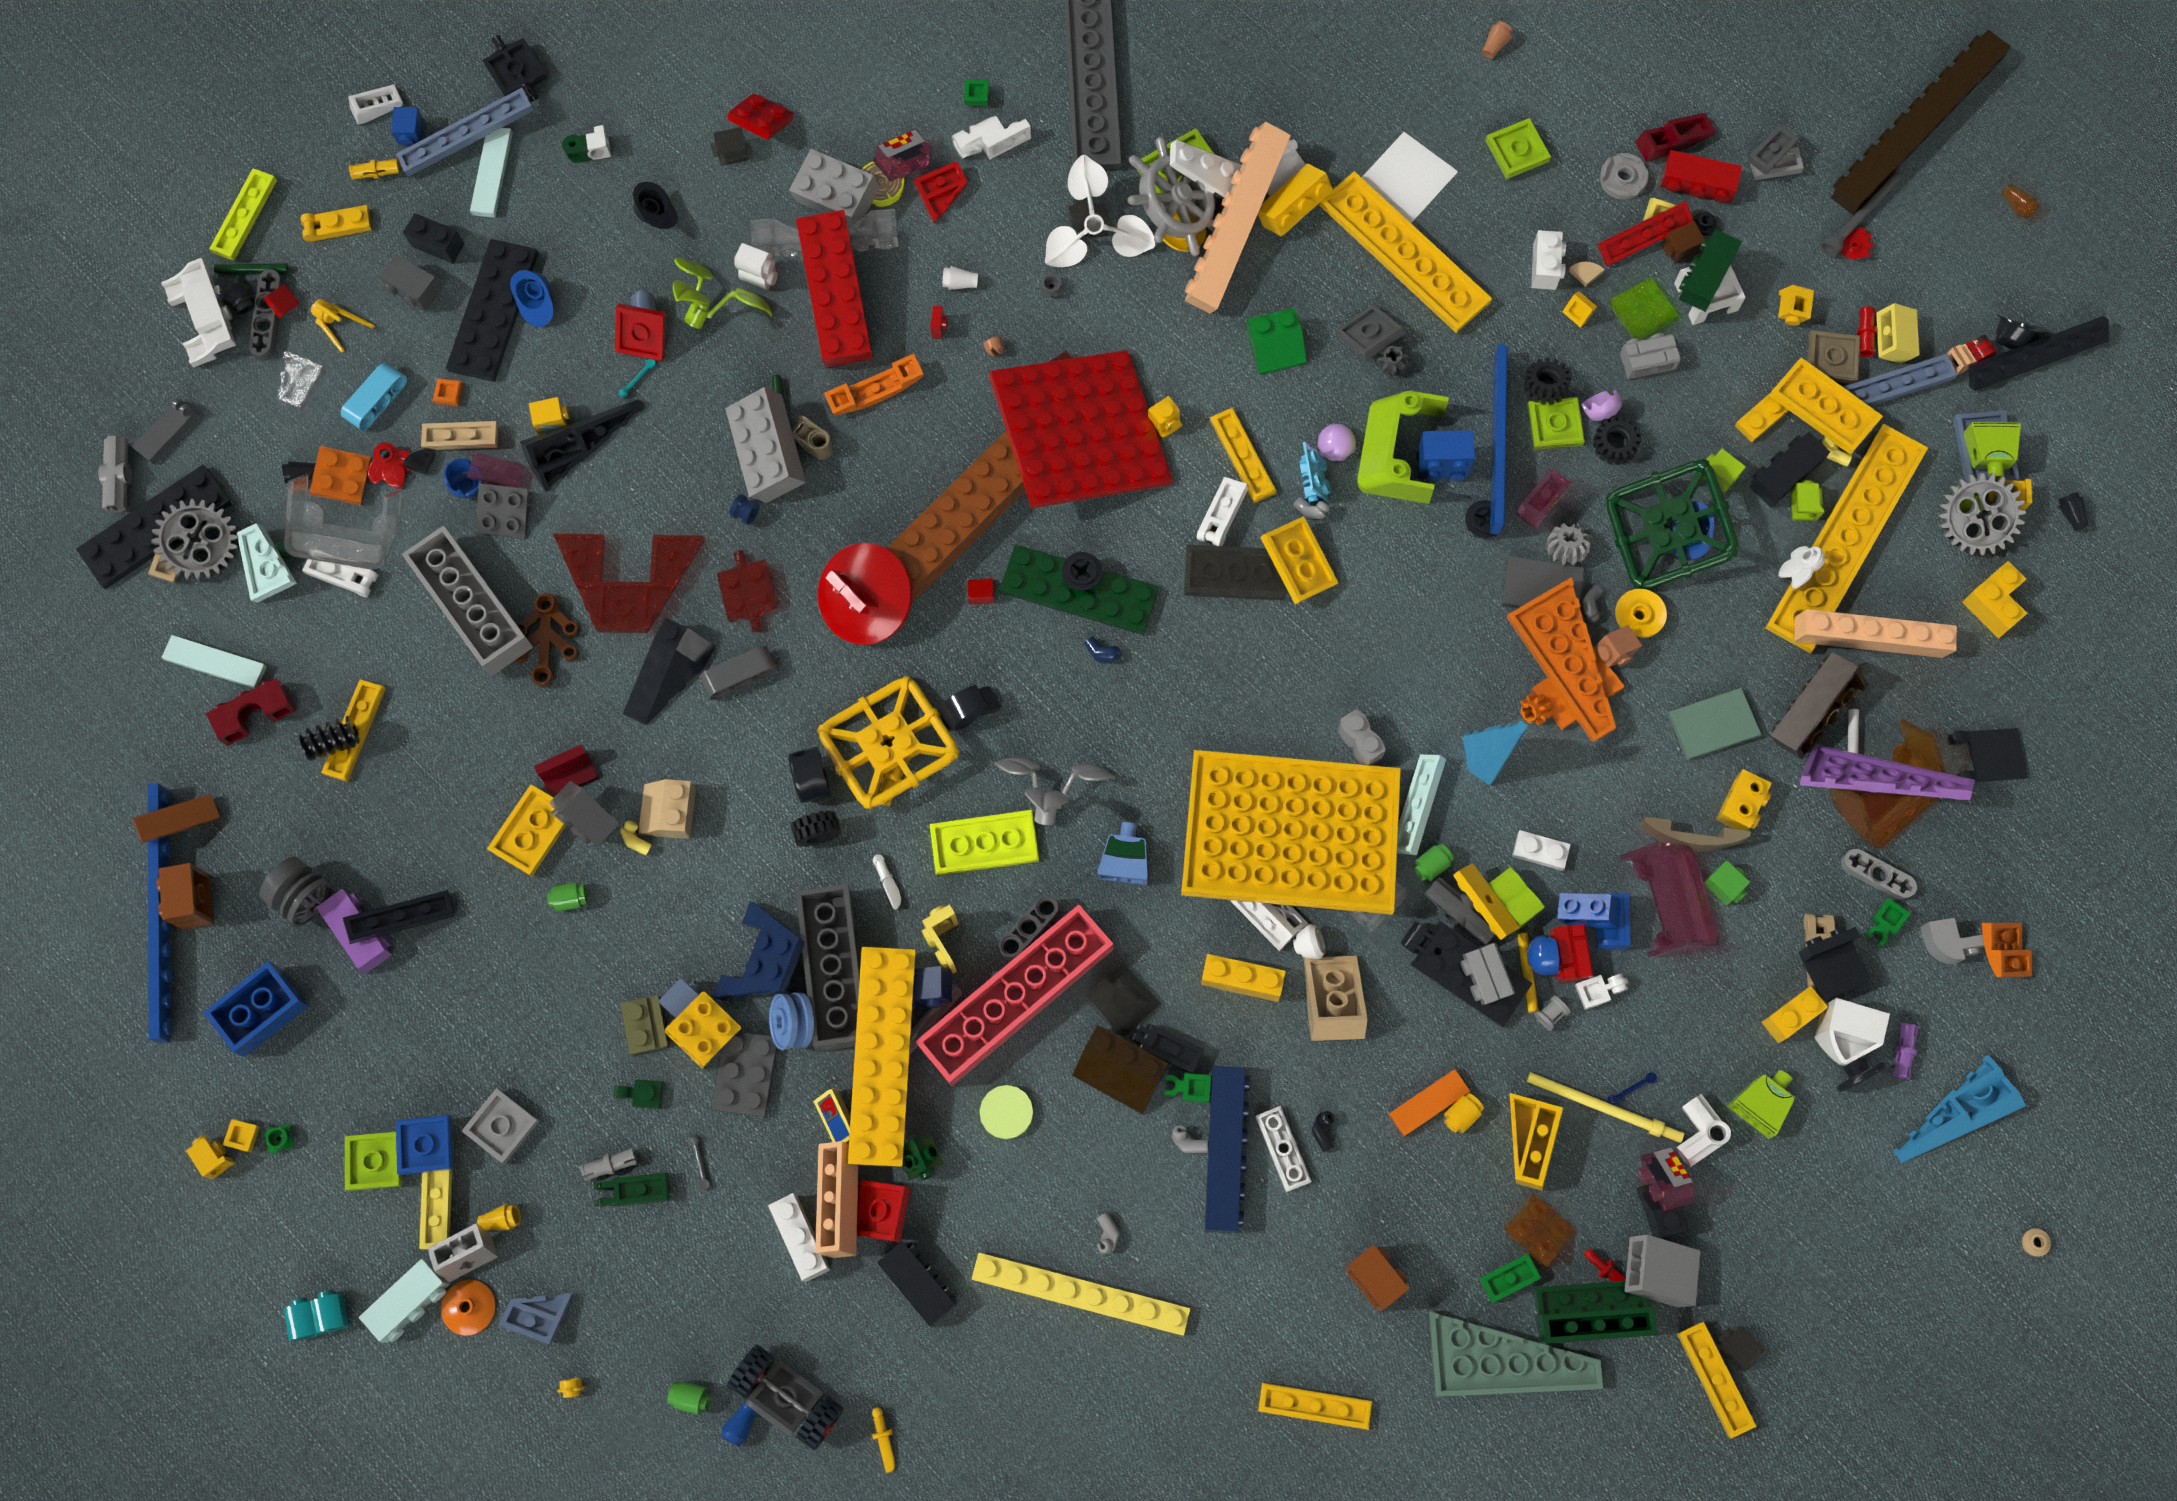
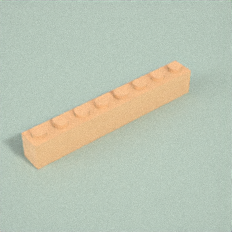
[1185,122,1291,314]

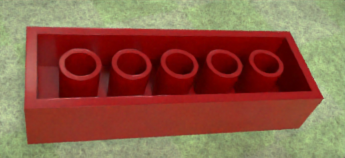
[796,210,874,368]

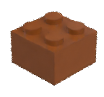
[156,863,214,930]
[1343,1244,1409,1312]

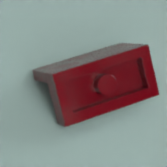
[534,744,598,798]

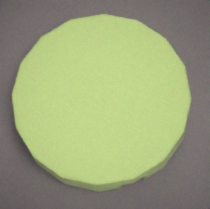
[980,1085,1033,1140]

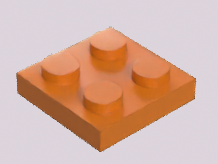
[309,446,371,506]

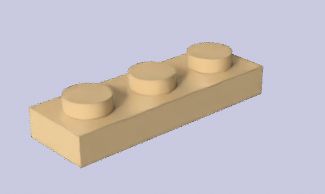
[421,421,498,450]

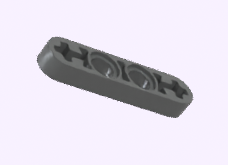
[249,269,284,361]

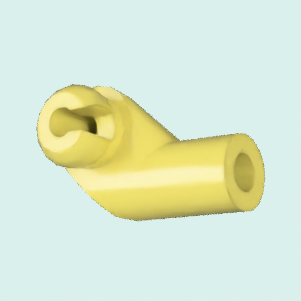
[1821,437,1852,467]
[620,820,652,856]

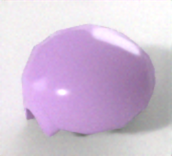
[1582,390,1622,422]
[1317,424,1356,461]

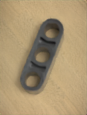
[700,646,778,700]
[999,895,1059,962]

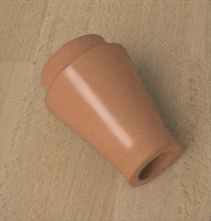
[1481,21,1513,59]

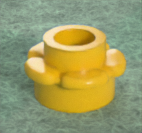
[557,1378,585,1398]

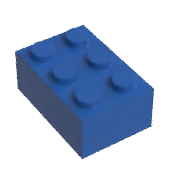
[203,961,309,1057]

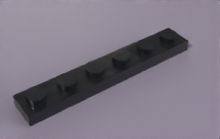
[1969,316,2109,391]

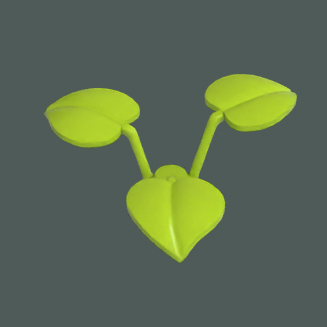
[673,257,773,329]

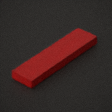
[1597,201,1694,266]

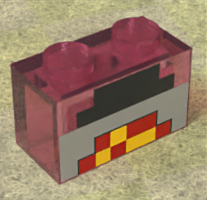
[873,129,932,182]
[1516,468,1572,530]
[1639,1147,1695,1211]

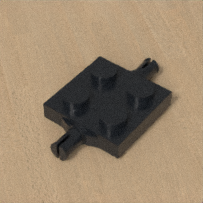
[482,35,548,102]

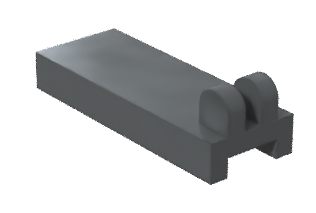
[131,398,198,464]

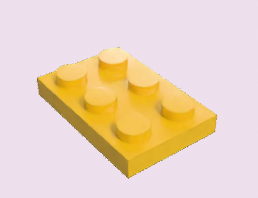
[1260,516,1338,604]
[487,784,566,877]

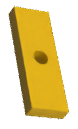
[1453,863,1520,940]

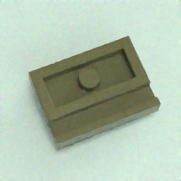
[620,995,669,1056]

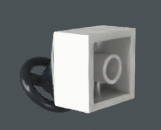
[1814,998,1890,1092]

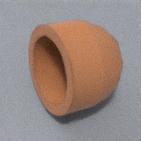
[983,336,1005,357]

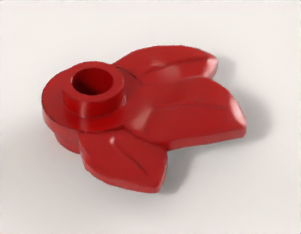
[368,442,413,489]

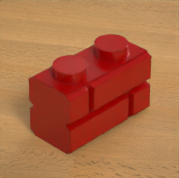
[1550,924,1594,984]

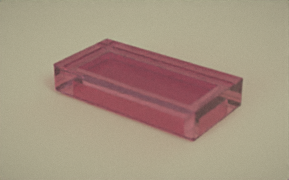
[467,452,523,488]

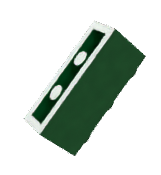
[1678,229,1743,312]

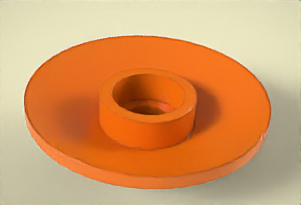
[441,1280,496,1336]

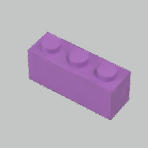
[316,888,392,973]

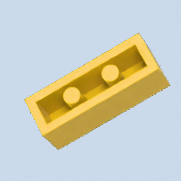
[1258,163,1333,237]
[1201,954,1285,1002]

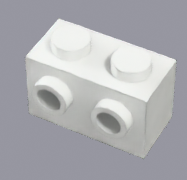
[1531,230,1566,290]

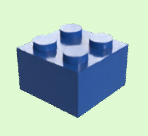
[1417,430,1475,481]

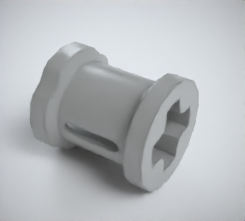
[1534,996,1571,1031]

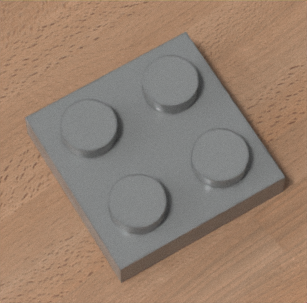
[462,1088,539,1165]

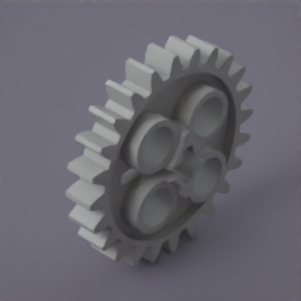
[1938,473,2026,555]
[151,499,238,581]

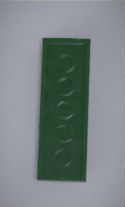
[999,545,1159,635]

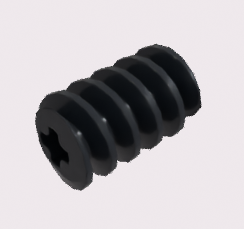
[299,716,360,761]

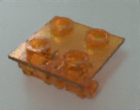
[1504,1194,1575,1267]

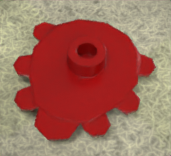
[1841,228,1874,259]

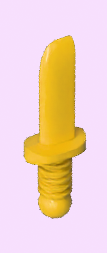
[872,1407,895,1473]

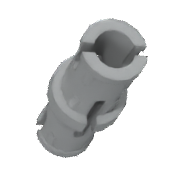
[580,1148,638,1182]

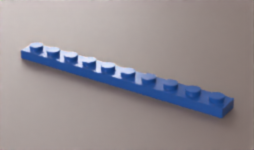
[148,783,173,1043]

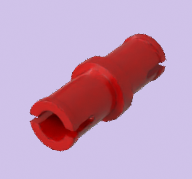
[1857,306,1877,358]

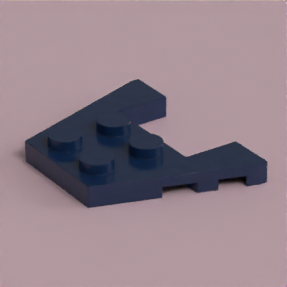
[713,901,805,1001]

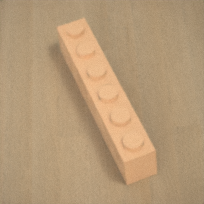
[1794,609,1957,658]

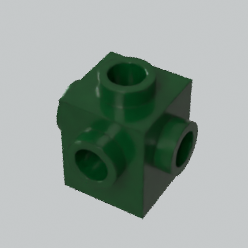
[903,1135,944,1181]

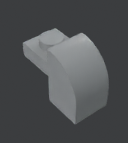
[1920,918,1984,964]

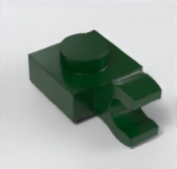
[613,1080,663,1109]

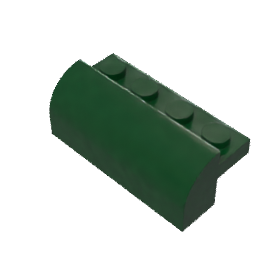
[1534,1281,1658,1344]

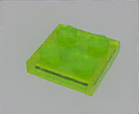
[1608,277,1678,339]

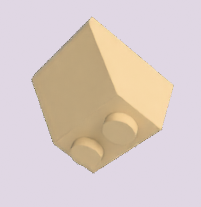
[638,779,696,839]

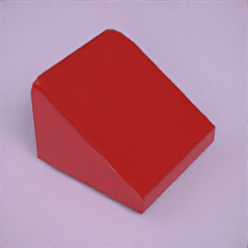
[968,578,994,605]

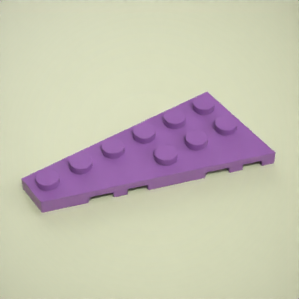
[1800,744,1975,800]

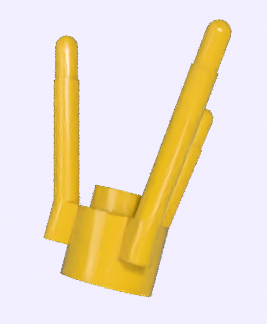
[311,299,375,352]

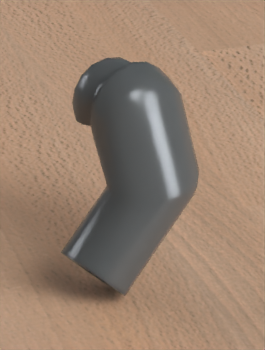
[1580,585,1604,623]

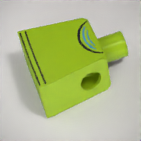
[1964,422,2021,482]
[1727,1070,1795,1139]

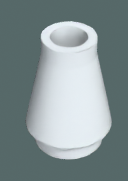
[942,266,978,290]

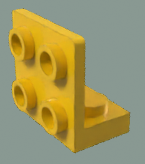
[665,992,741,1069]

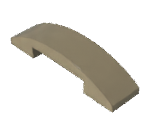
[1640,817,1751,851]

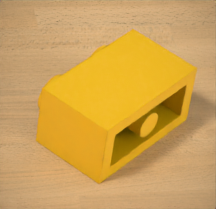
[1761,986,1828,1044]

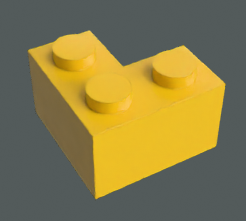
[1962,561,2027,639]

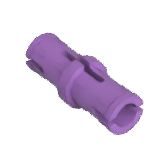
[1892,1023,1919,1080]

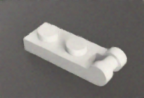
[1197,477,1249,547]
[302,549,379,598]

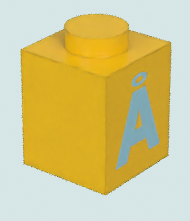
[529,397,570,435]

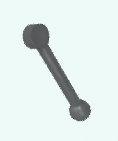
[689,1135,711,1190]

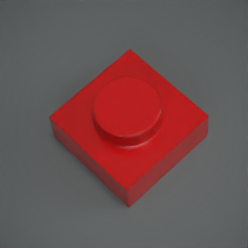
[930,305,948,339]

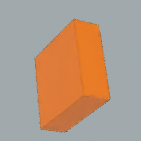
[432,378,464,407]

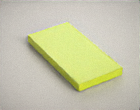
[930,810,1039,876]

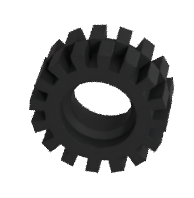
[1524,358,1571,405]
[1593,416,1642,465]
[791,810,841,847]

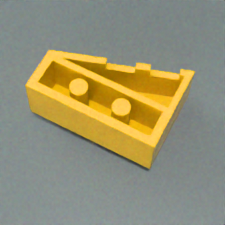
[1510,1093,1563,1191]

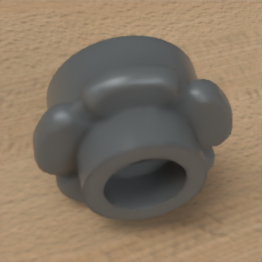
[1040,274,1064,297]

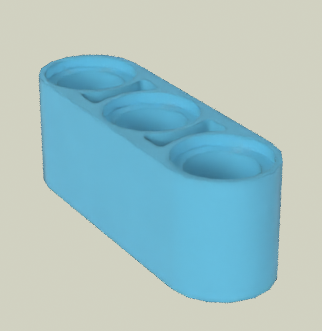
[341,362,407,431]

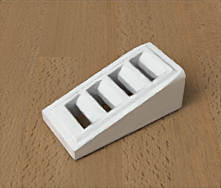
[348,85,403,125]

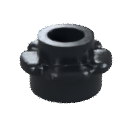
[1694,212,1717,235]

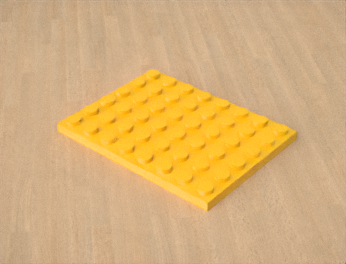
[1181,750,1401,915]

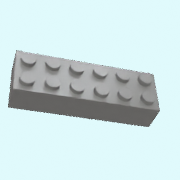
[402,525,533,677]

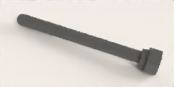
[1820,173,1901,257]

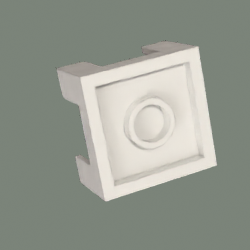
[1674,265,1745,325]

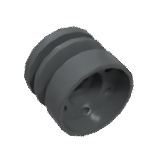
[259,856,333,927]

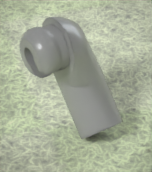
[1293,496,1329,519]
[1172,1125,1208,1153]
[1097,1212,1120,1254]

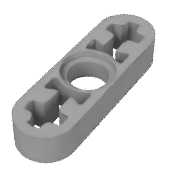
[1841,849,1917,900]

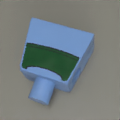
[1097,822,1147,886]

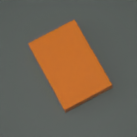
[1531,646,1625,730]

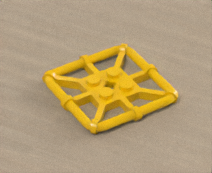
[817,676,960,810]

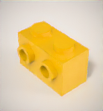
[1716,769,1772,831]

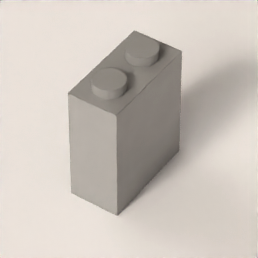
[1625,1235,1700,1307]

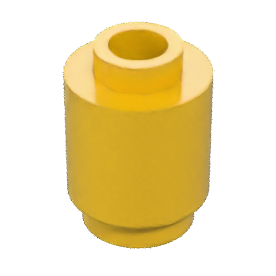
[1444,1093,1484,1133]

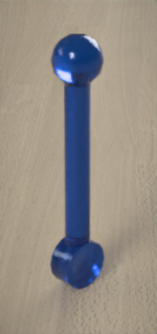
[1608,1072,1657,1105]

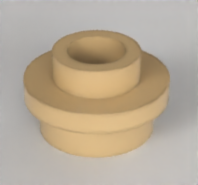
[2022,1229,2051,1257]

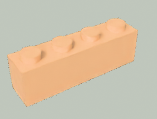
[815,1141,858,1258]

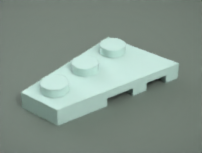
[237,523,297,602]

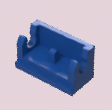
[1596,893,1631,950]

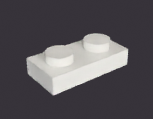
[1512,830,1570,871]

